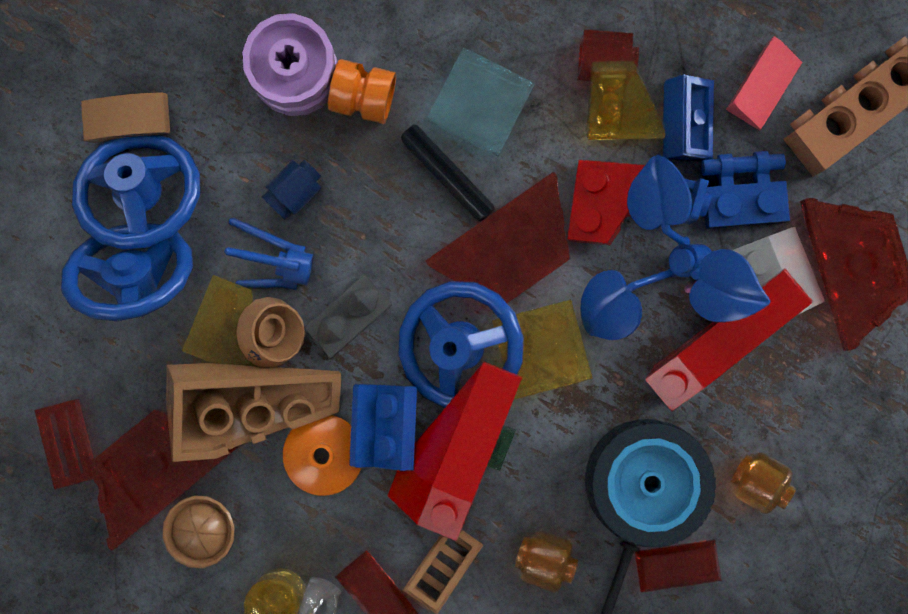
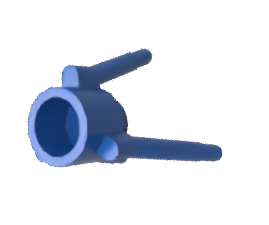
[224,218,314,290]

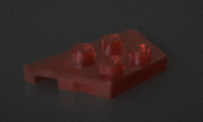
[425,171,570,303]
[800,198,908,351]
[90,409,239,551]

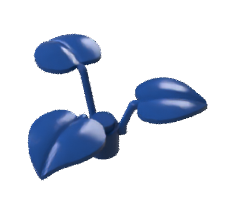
[580,155,771,340]

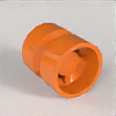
[328,59,396,124]

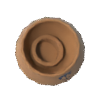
[236,297,305,368]
[163,496,235,568]

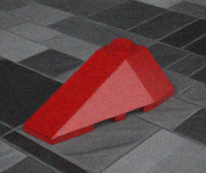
[388,361,523,541]

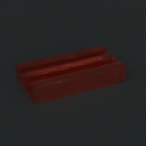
[34,399,98,490]

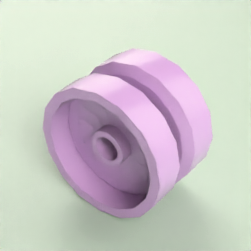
[242,13,338,116]

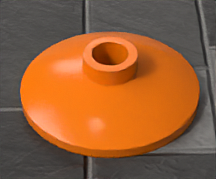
[283,415,362,496]

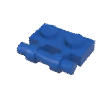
[701,151,790,229]

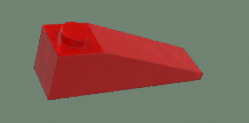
[645,268,813,412]

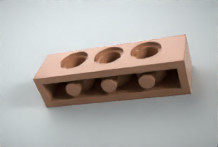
[783,36,908,177]

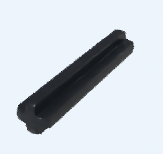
[401,124,495,222]

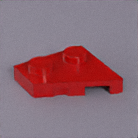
[567,160,645,246]

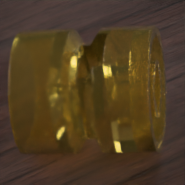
[244,568,307,614]

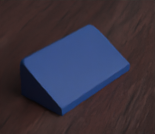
[663,75,714,160]

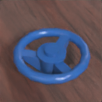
[72,135,200,250]
[61,223,193,322]
[398,281,524,408]

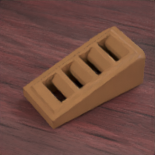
[401,530,483,614]

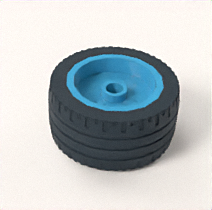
[585,419,716,548]

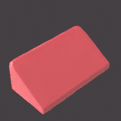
[726,36,802,131]

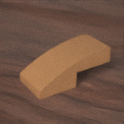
[81,92,170,143]

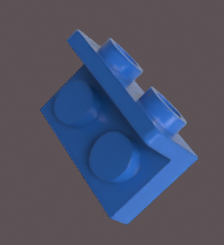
[350,384,417,471]

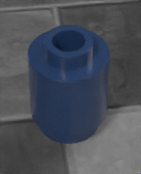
[262,159,322,220]

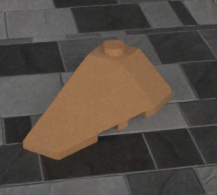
[166,363,341,462]

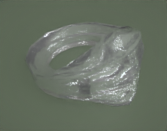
[300,577,341,614]

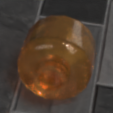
[730,452,797,514]
[515,531,579,592]

